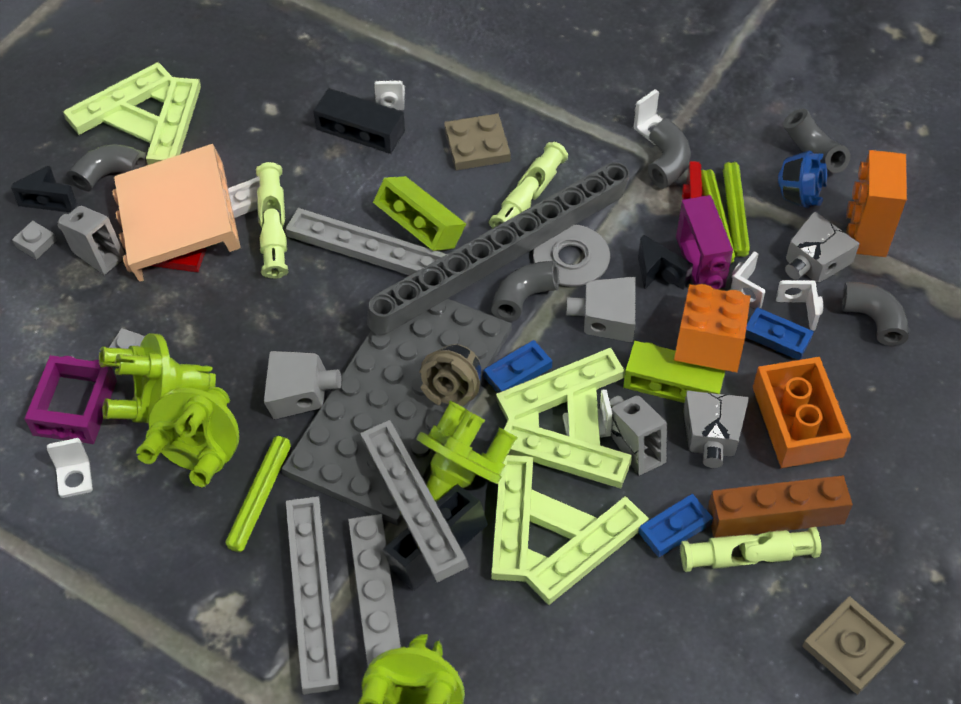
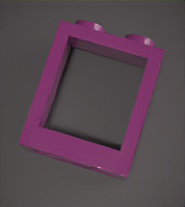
[676,195,733,289]
[25,355,117,444]

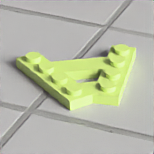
[63,62,201,165]
[496,348,632,489]
[492,455,649,605]

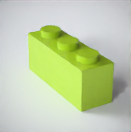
[373,176,466,251]
[623,341,726,403]

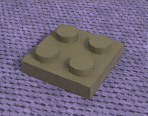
[444,113,511,171]
[802,596,905,695]

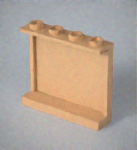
[112,144,241,282]

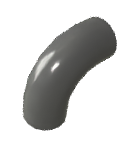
[783,108,850,173]
[648,118,691,189]
[67,144,147,191]
[491,260,560,322]
[842,282,909,346]

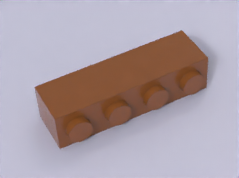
[707,475,853,538]

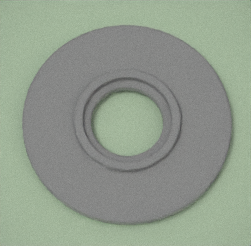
[533,225,610,287]

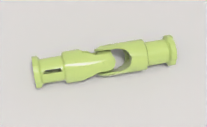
[489,142,568,229]
[256,162,288,279]
[680,527,821,572]

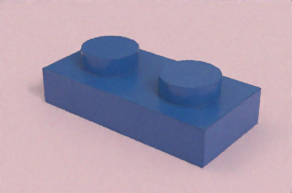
[745,307,814,360]
[483,340,553,393]
[638,494,713,558]

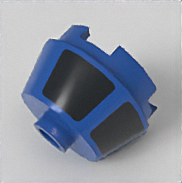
[778,151,827,208]

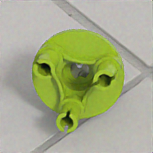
[99,333,216,423]
[136,387,239,487]
[416,400,518,503]
[358,634,464,704]

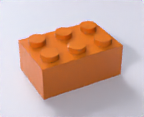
[846,150,907,257]
[674,284,751,373]
[753,357,851,468]

